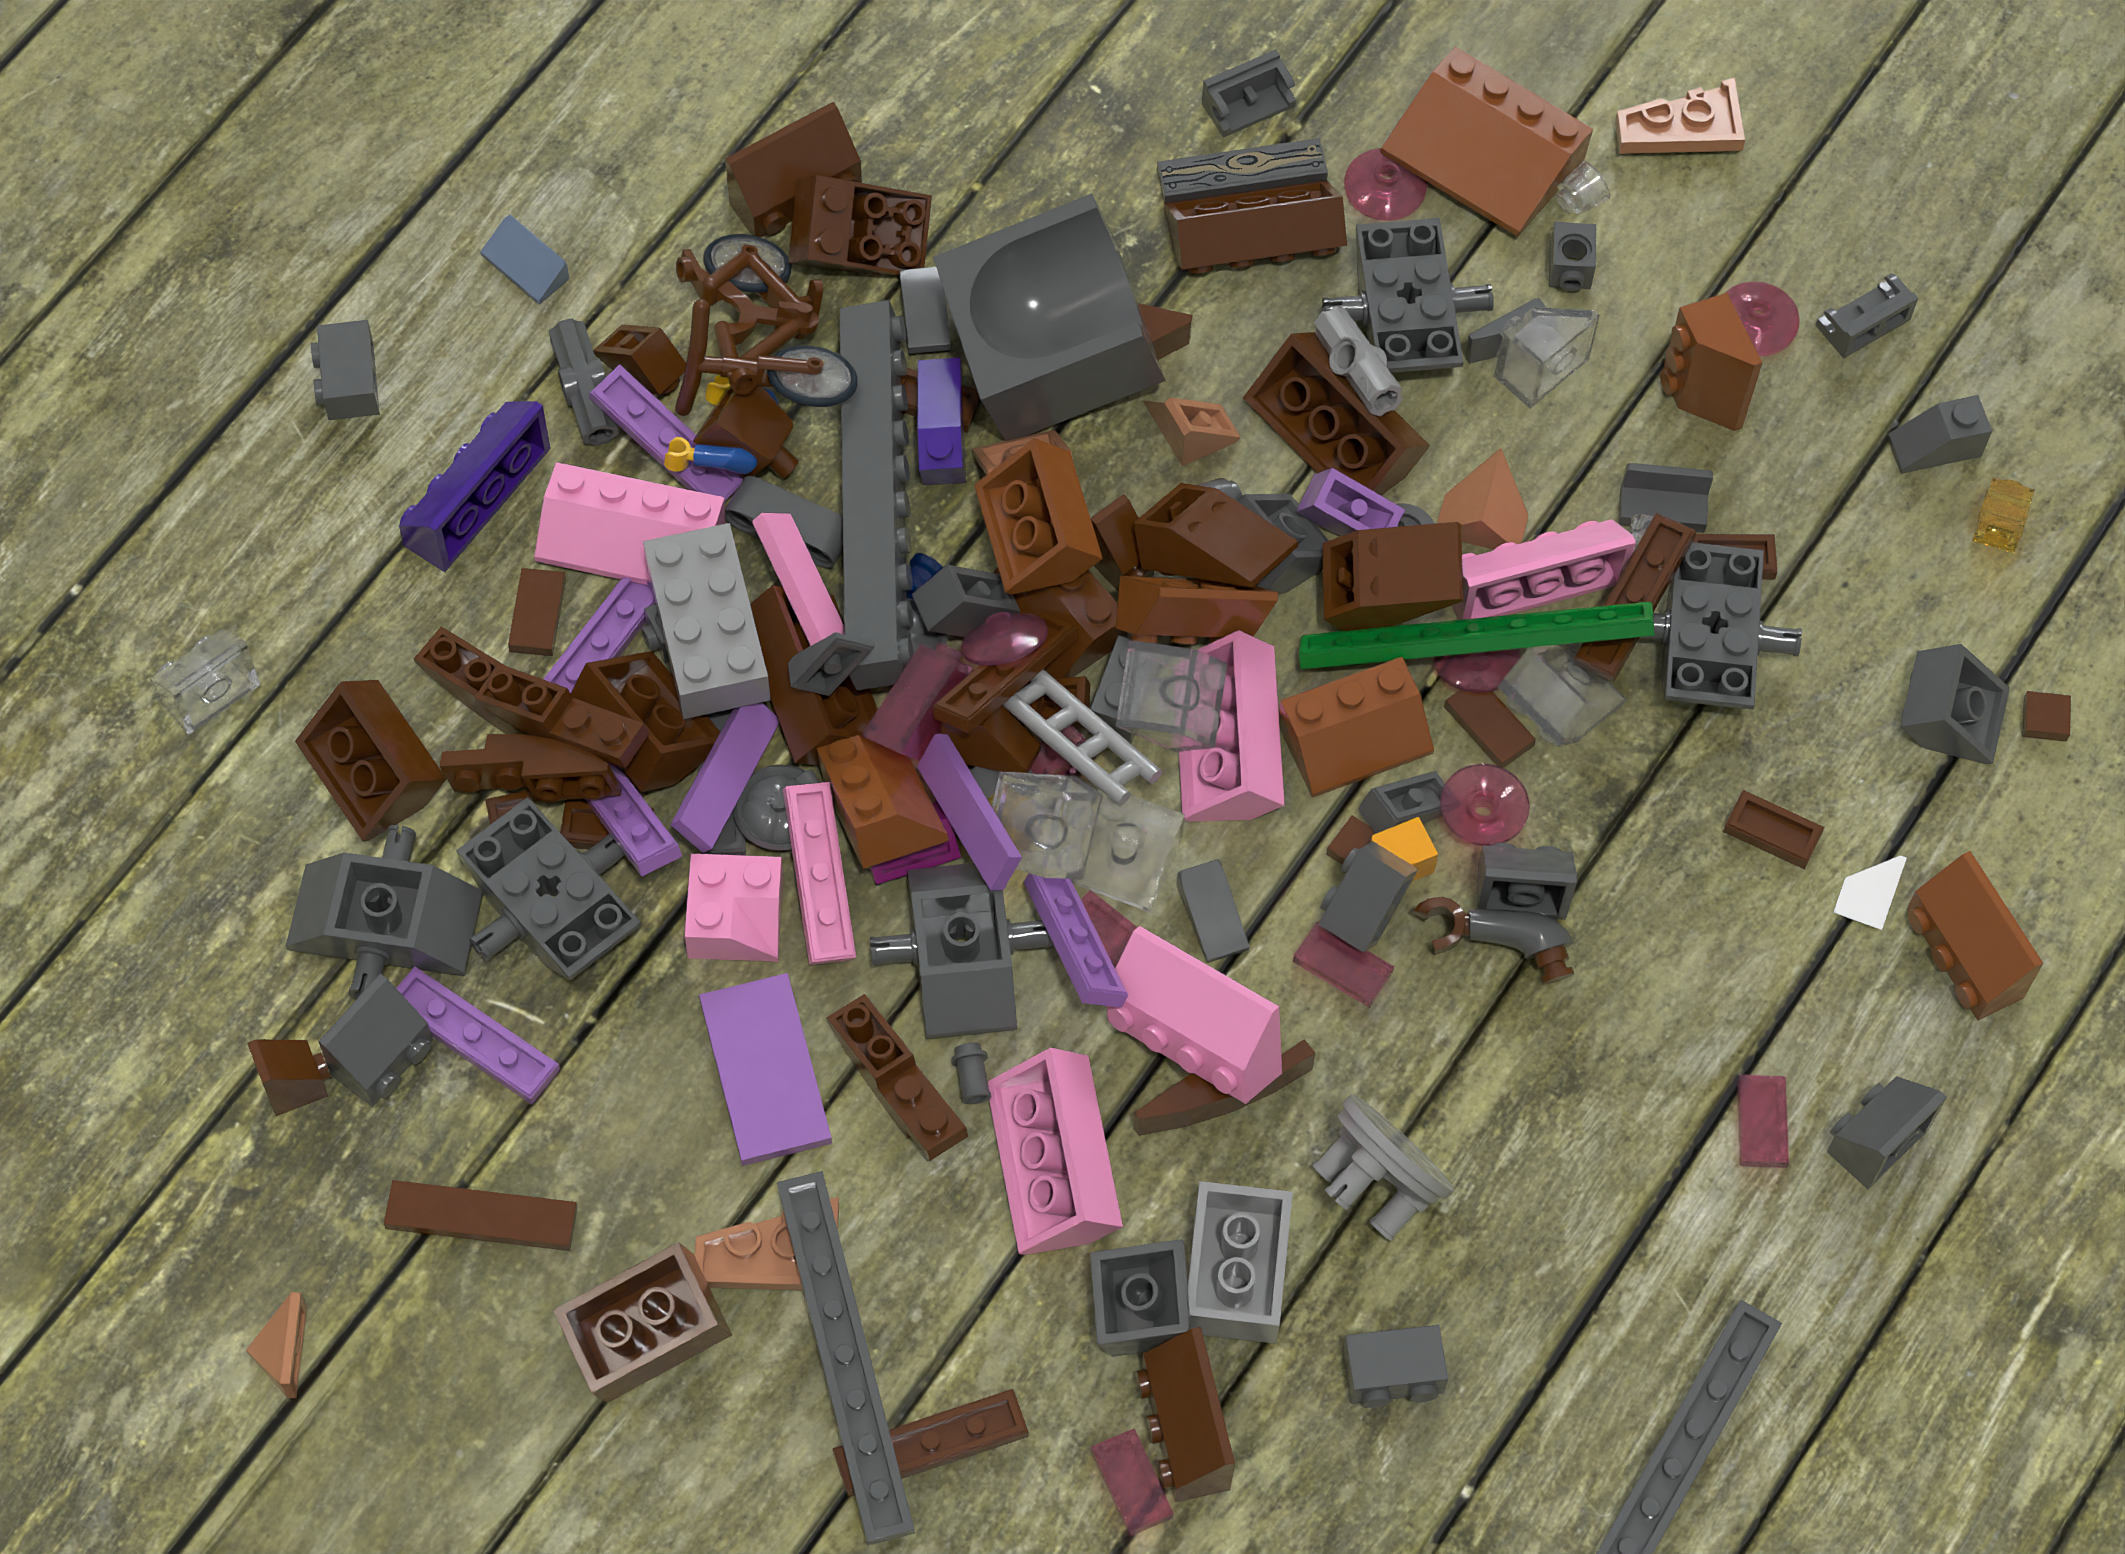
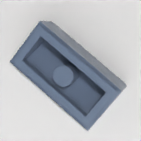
[480,214,569,304]

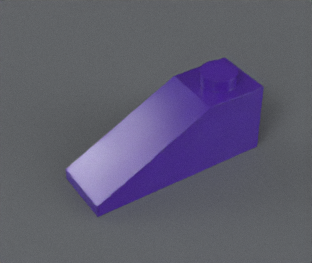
[918,358,966,485]

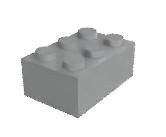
[1188,1181,1293,1344]

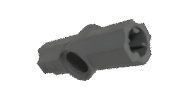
[549,318,619,446]

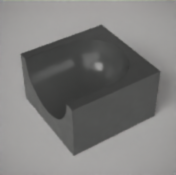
[933,193,1166,441]

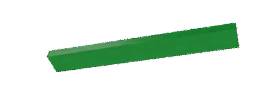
[1299,601,1655,669]

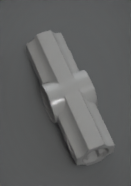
[1314,306,1403,416]

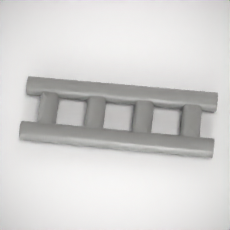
[1003,670,1162,806]

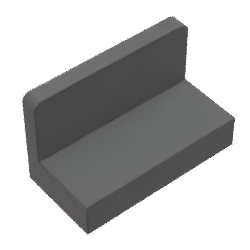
[1619,463,1713,533]

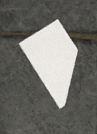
[1833,856,1907,930]

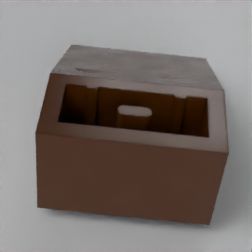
[788,175,932,277]
[1134,483,1298,588]
[1323,522,1464,631]

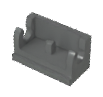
[1202,49,1296,138]
[1816,273,1918,359]

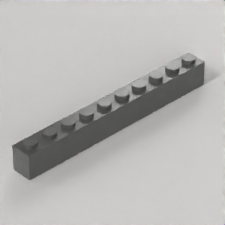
[840,300,914,690]

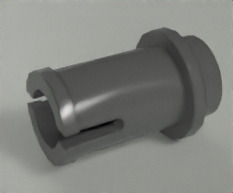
[951,1043,992,1105]

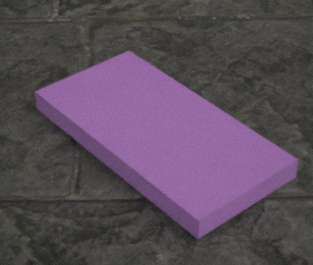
[699,973,832,1166]

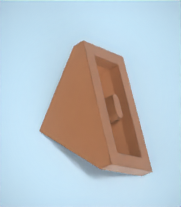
[246,1292,307,1398]

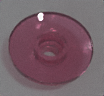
[1344,148,1427,221]
[1725,281,1800,356]
[961,612,1048,666]
[1433,649,1521,693]
[1440,763,1530,846]

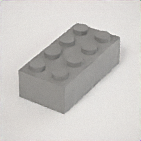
[643,523,770,719]

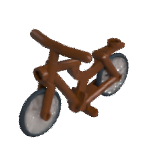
[675,234,858,416]

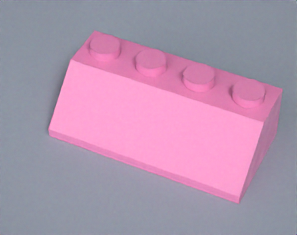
[534,462,726,585]
[1453,519,1636,620]
[1174,630,1285,822]
[1107,926,1282,1104]
[988,1048,1123,1255]

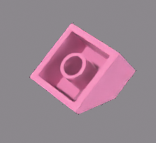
[685,854,784,962]

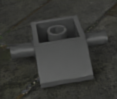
[1322,218,1494,373]
[1640,542,1802,710]
[456,797,642,980]
[285,825,483,999]
[870,863,1054,1039]

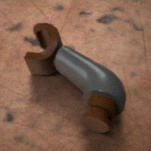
[1413,897,1575,985]

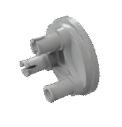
[1313,1094,1454,1241]

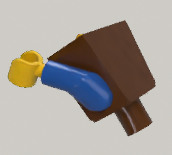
[664,375,799,479]

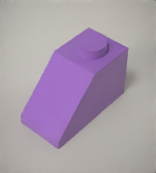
[1296,468,1405,536]

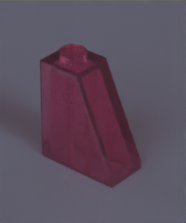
[863,642,973,761]

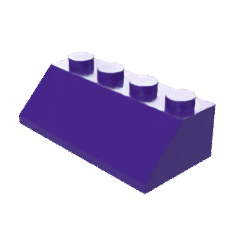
[399,401,551,572]

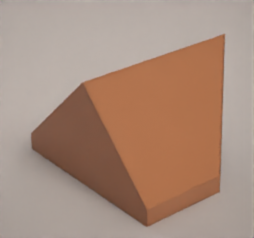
[1143,397,1241,466]
[1437,448,1529,550]

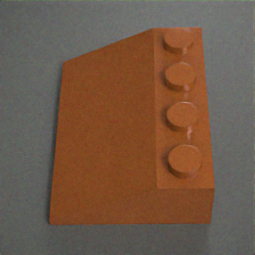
[1380,46,1593,237]

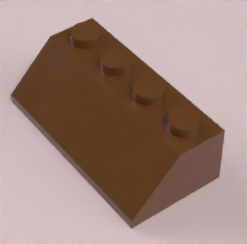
[1164,180,1347,273]
[1243,332,1430,496]
[750,585,891,766]

